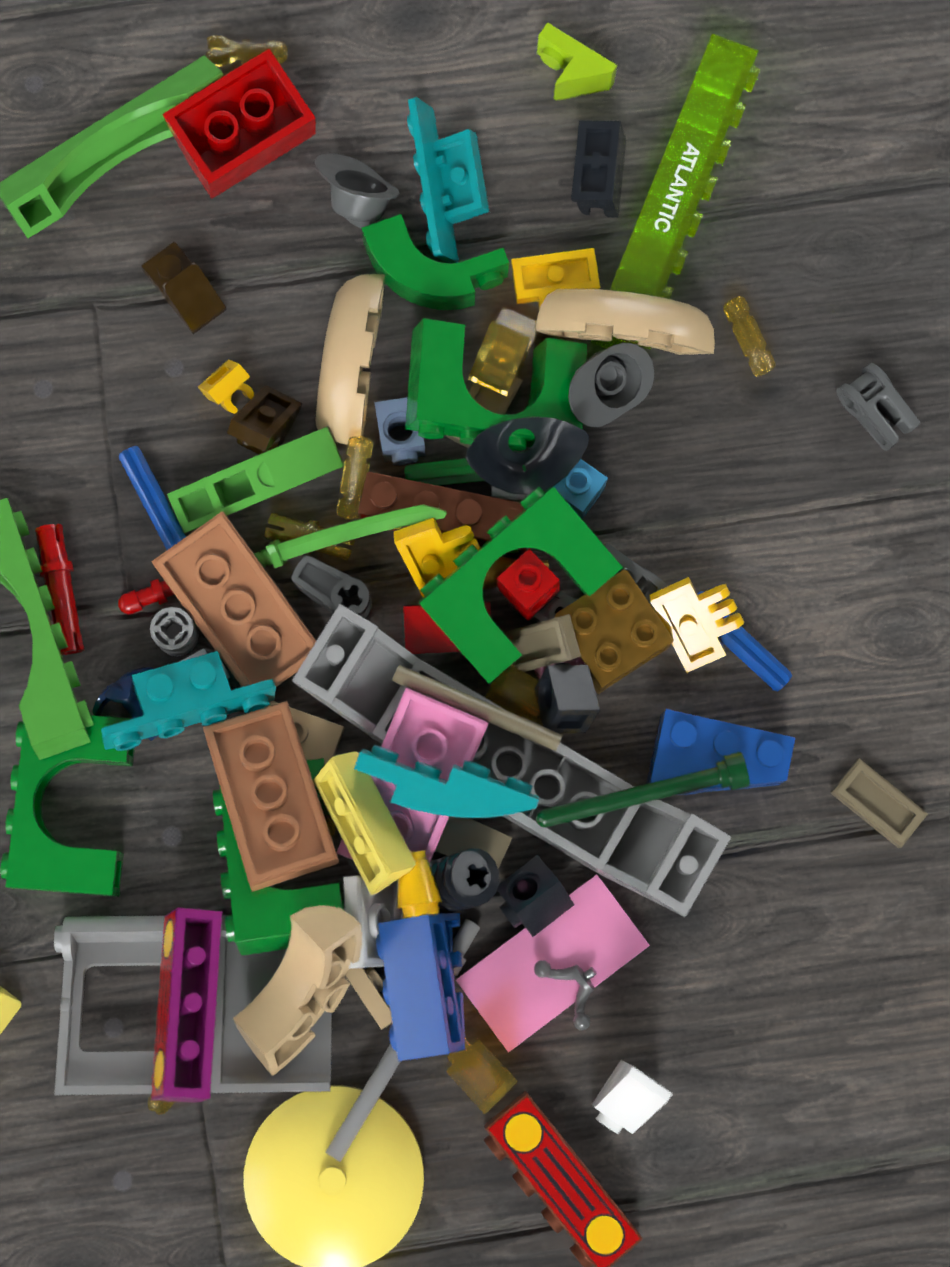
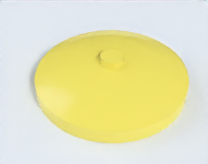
[244,1085,424,1267]

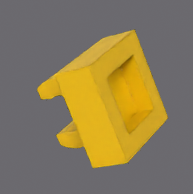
[198,359,254,414]

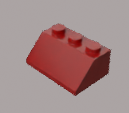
[162,49,316,199]

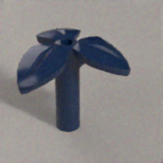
[93,667,159,741]

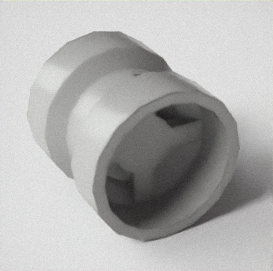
[150,607,199,657]

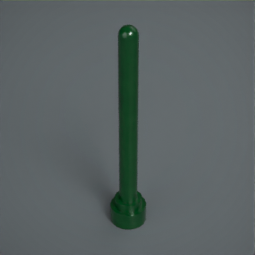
[536,751,750,828]

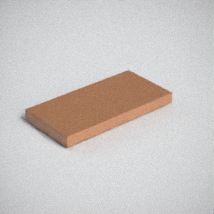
[151,511,316,687]
[203,701,339,892]

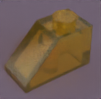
[446,1038,518,1114]

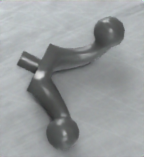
[534,960,597,1031]

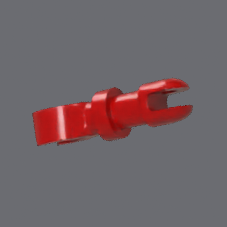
[118,578,175,614]

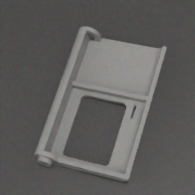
[54,915,332,1095]

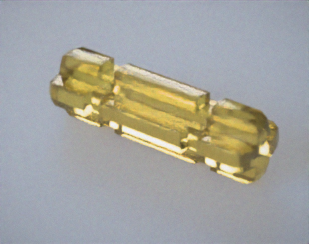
[723,296,776,377]
[336,436,373,520]

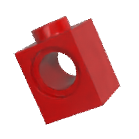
[497,549,560,620]

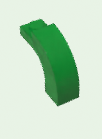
[362,214,509,310]

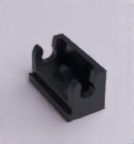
[571,120,626,218]

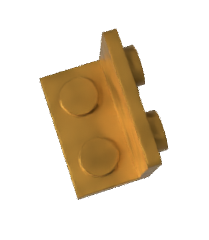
[555,570,675,694]

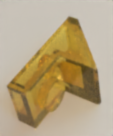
[468,307,539,396]

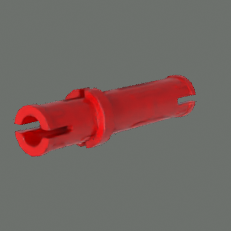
[35,524,85,655]

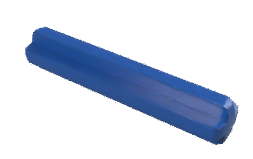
[119,446,186,550]
[697,591,792,691]

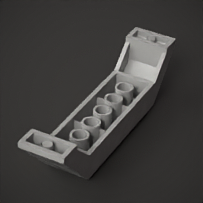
[292,604,731,917]

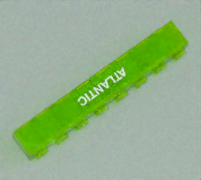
[591,33,761,350]

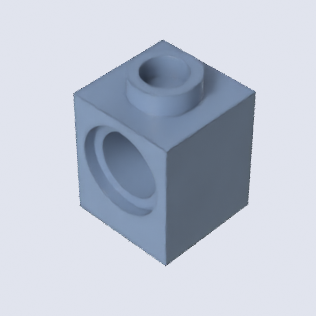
[374,397,426,466]

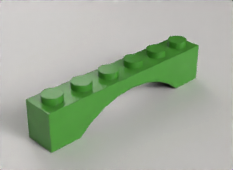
[0,55,224,239]
[0,498,94,760]

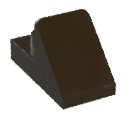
[141,241,227,334]
[227,385,303,455]

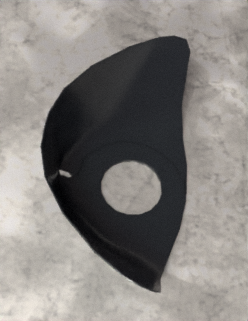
[466,417,589,495]

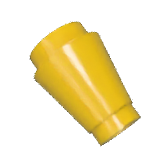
[397,851,442,919]

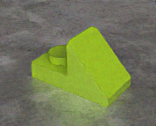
[537,22,617,100]

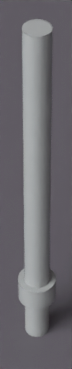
[325,919,480,1162]

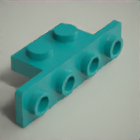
[407,97,489,263]
[101,651,276,751]

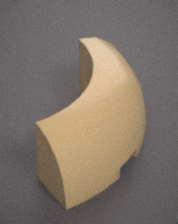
[316,274,385,447]
[535,289,715,355]
[233,905,362,1076]

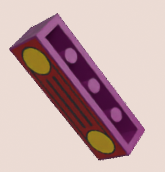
[151,908,222,1102]

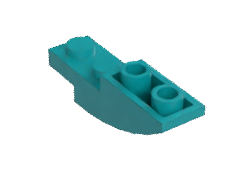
[354,745,539,818]

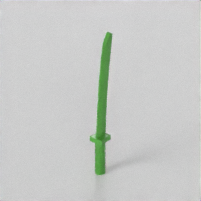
[254,504,447,568]

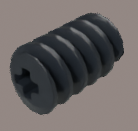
[429,848,499,914]

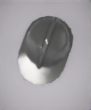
[314,153,400,229]
[568,342,655,427]

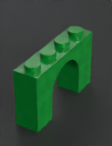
[405,318,587,451]
[418,486,623,684]
[0,715,135,897]
[213,758,345,956]

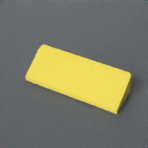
[313,751,416,895]

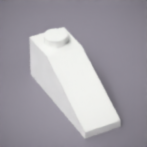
[592,1060,672,1134]

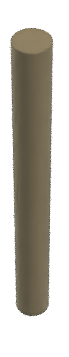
[392,665,563,751]

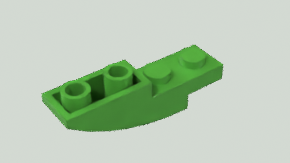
[167,426,345,533]

